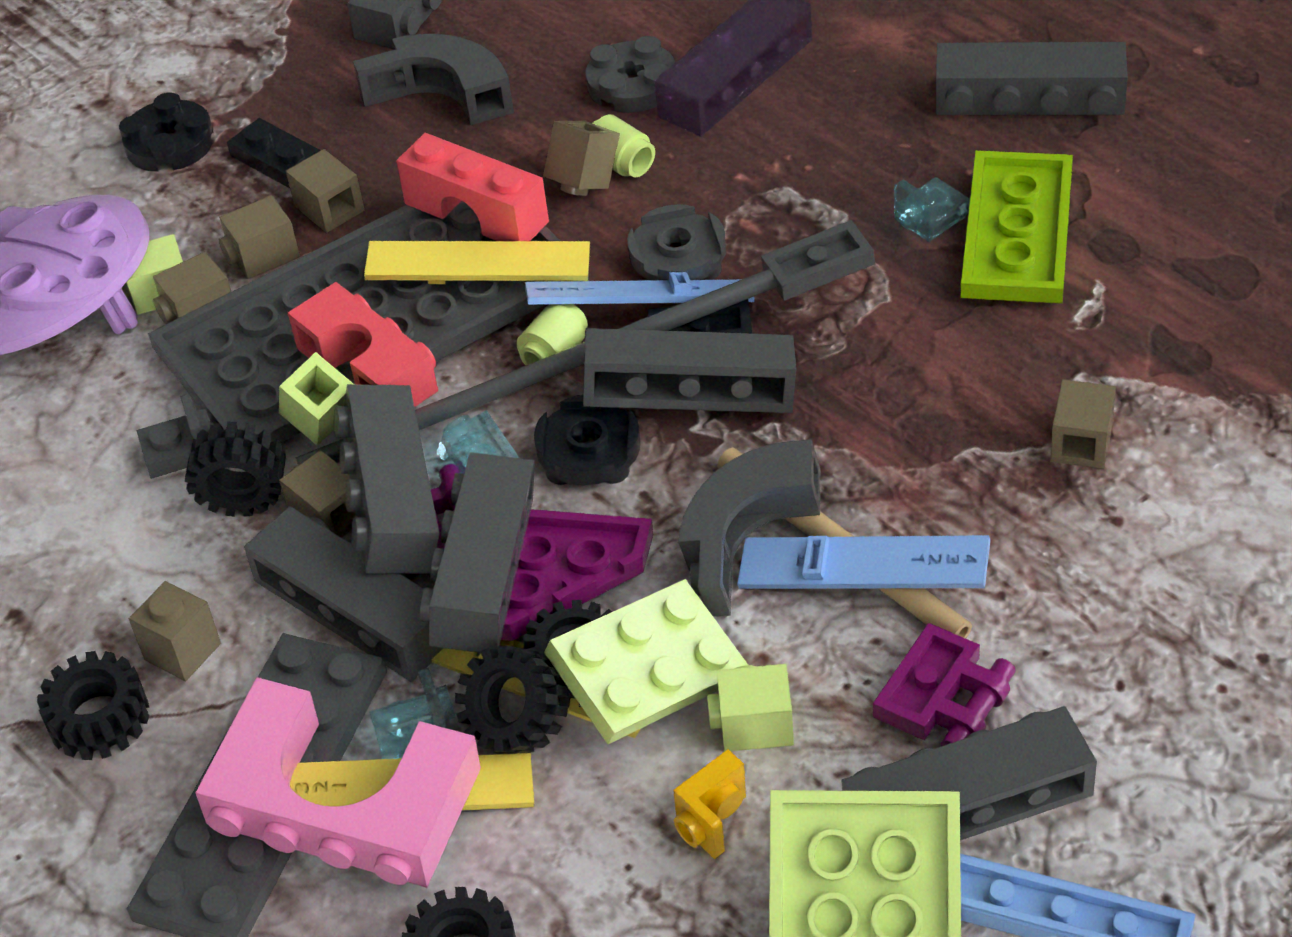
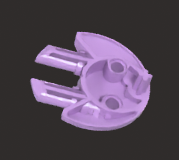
[0,195,149,355]

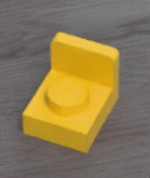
[673,749,746,859]

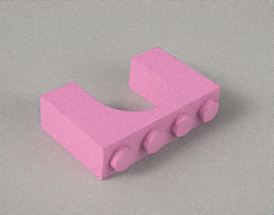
[195,677,481,888]

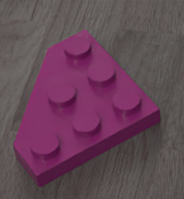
[501,509,653,641]

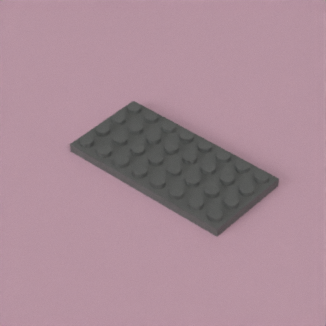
[148,201,589,443]

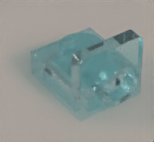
[894,177,970,242]
[437,410,519,474]
[369,668,455,759]

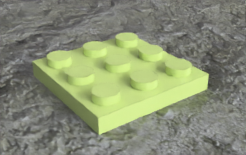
[769,790,961,937]

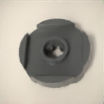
[586,36,677,113]
[627,204,726,280]

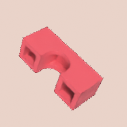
[396,133,549,241]
[288,282,438,407]

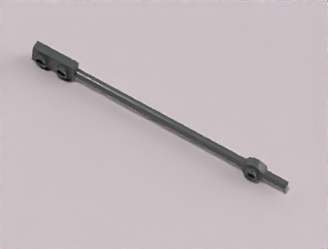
[295,220,875,465]

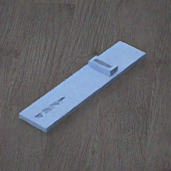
[525,272,754,305]
[737,535,990,589]

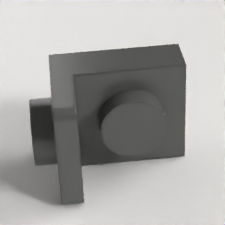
[136,393,211,479]

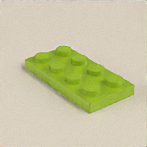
[961,150,1073,304]

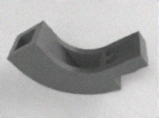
[353,34,514,125]
[678,439,821,617]

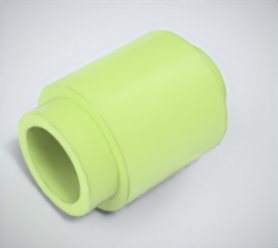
[592,114,655,177]
[517,304,588,365]

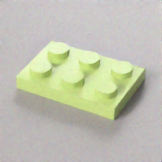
[544,579,748,744]

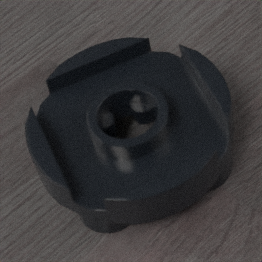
[119,92,214,172]
[534,394,641,485]

